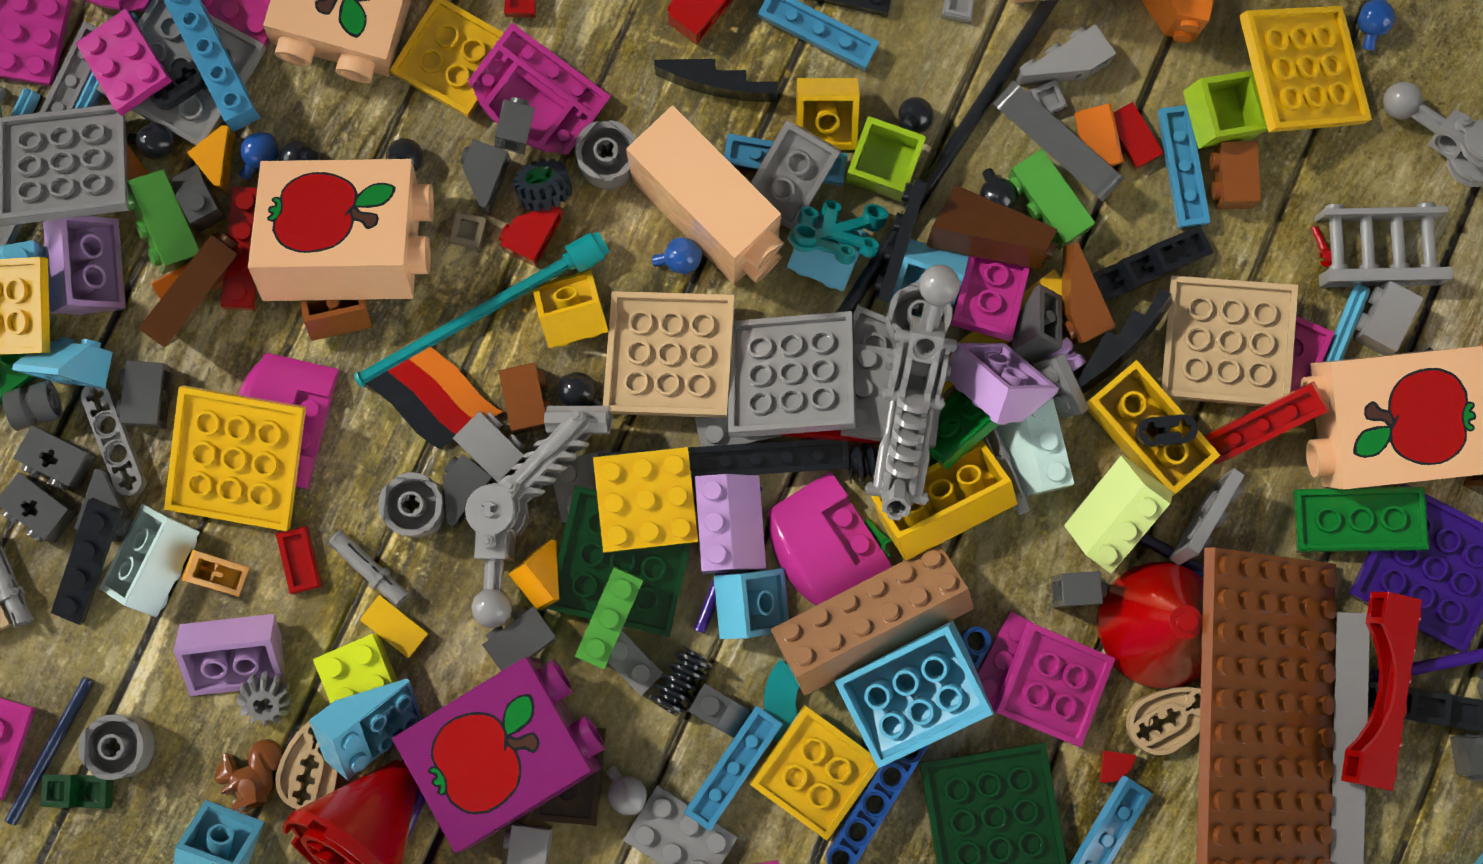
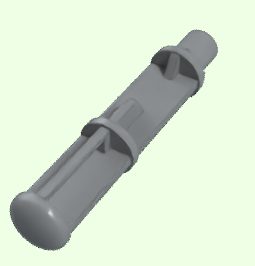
[984,426,1030,515]

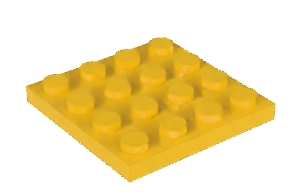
[1239,5,1372,132]
[164,385,306,531]

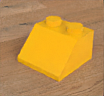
[796,78,860,150]
[533,269,609,348]

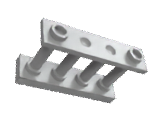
[1315,202,1453,288]

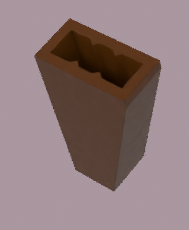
[926,185,1058,269]
[138,232,243,348]

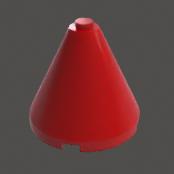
[1097,562,1204,688]
[282,760,418,864]

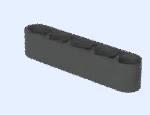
[993,80,1124,202]

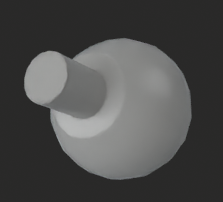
[606,766,647,815]

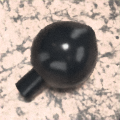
[898,97,934,134]
[127,122,175,160]
[386,138,423,171]
[279,140,318,161]
[979,168,1017,209]
[559,372,603,406]

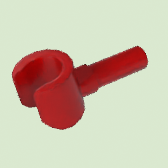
[1311,226,1332,267]

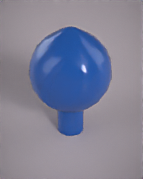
[1358,0,1395,51]
[239,132,279,181]
[652,237,703,275]

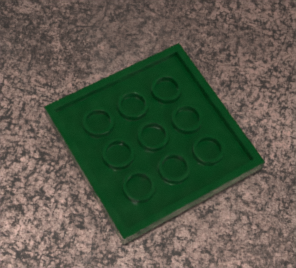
[546,485,698,637]
[919,742,1067,864]

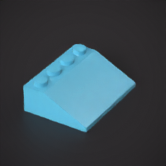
[834,621,994,768]

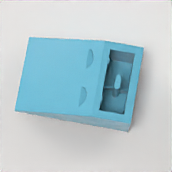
[309,679,422,780]

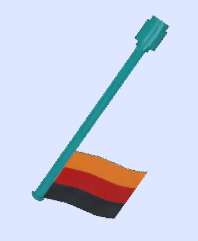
[354,232,610,449]

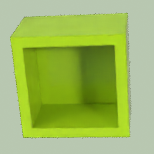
[1183,70,1268,149]
[845,116,926,202]

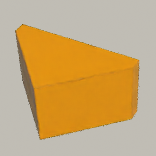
[187,125,236,194]
[508,539,559,610]
[182,550,250,597]

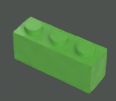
[1007,149,1095,250]
[127,169,199,274]
[575,566,644,669]

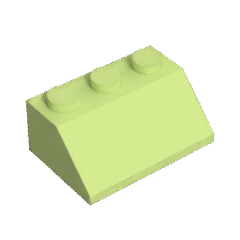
[1064,454,1173,574]

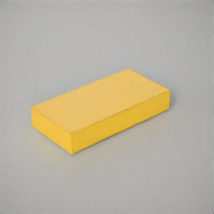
[359,595,429,659]

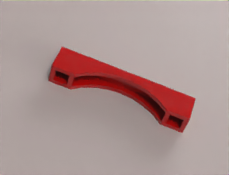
[1341,592,1422,791]

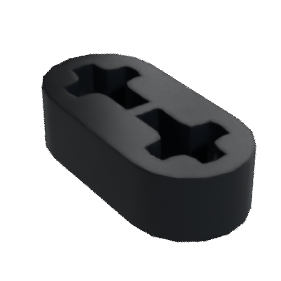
[149,62,205,110]
[1135,414,1198,448]

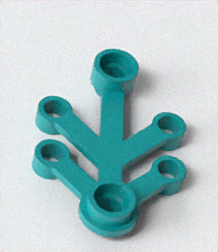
[788,200,888,265]

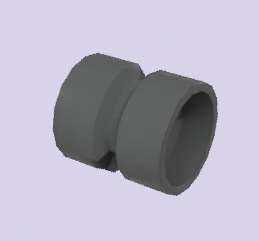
[2,380,63,431]

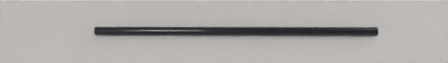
[836,0,1059,313]

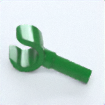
[864,518,897,557]

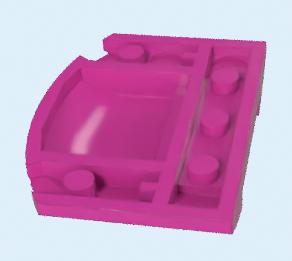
[468,23,611,155]
[237,353,340,490]
[767,471,892,606]

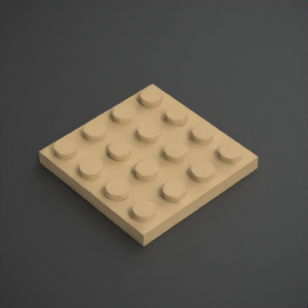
[1161,275,1298,406]
[603,291,736,418]

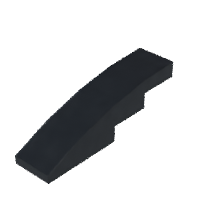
[654,59,777,103]
[1092,226,1214,302]
[1077,288,1173,394]
[1368,681,1483,732]

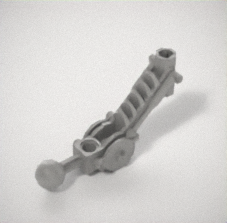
[1383,82,1483,187]
[865,265,960,520]
[465,406,613,628]

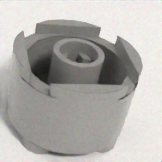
[575,120,635,191]
[886,282,952,344]
[378,472,446,538]
[78,714,155,780]

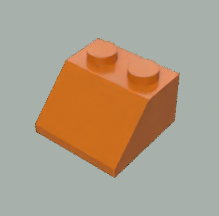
[1141,0,1213,43]

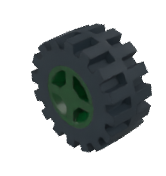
[513,158,573,212]

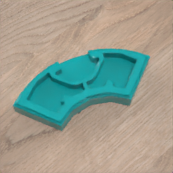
[764,659,799,742]

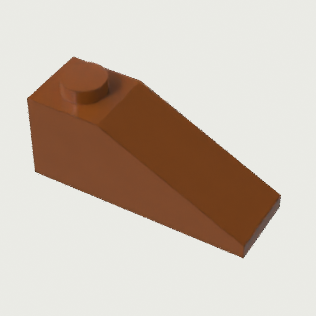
[1062,242,1116,343]

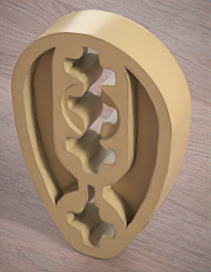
[1126,687,1201,755]
[275,722,340,809]

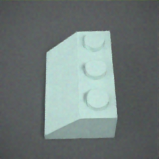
[997,397,1074,497]
[99,504,200,618]

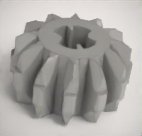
[237,671,293,727]

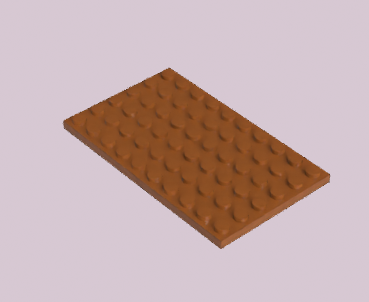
[1196,548,1337,864]

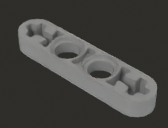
[81,386,146,497]

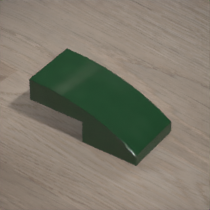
[40,774,114,809]

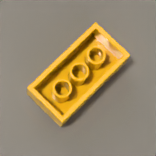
[1087,360,1220,496]
[871,440,1018,561]

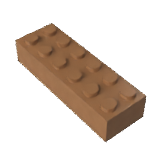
[770,544,974,696]

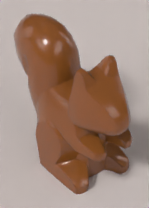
[214,739,283,813]

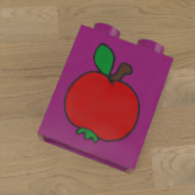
[392,657,606,853]

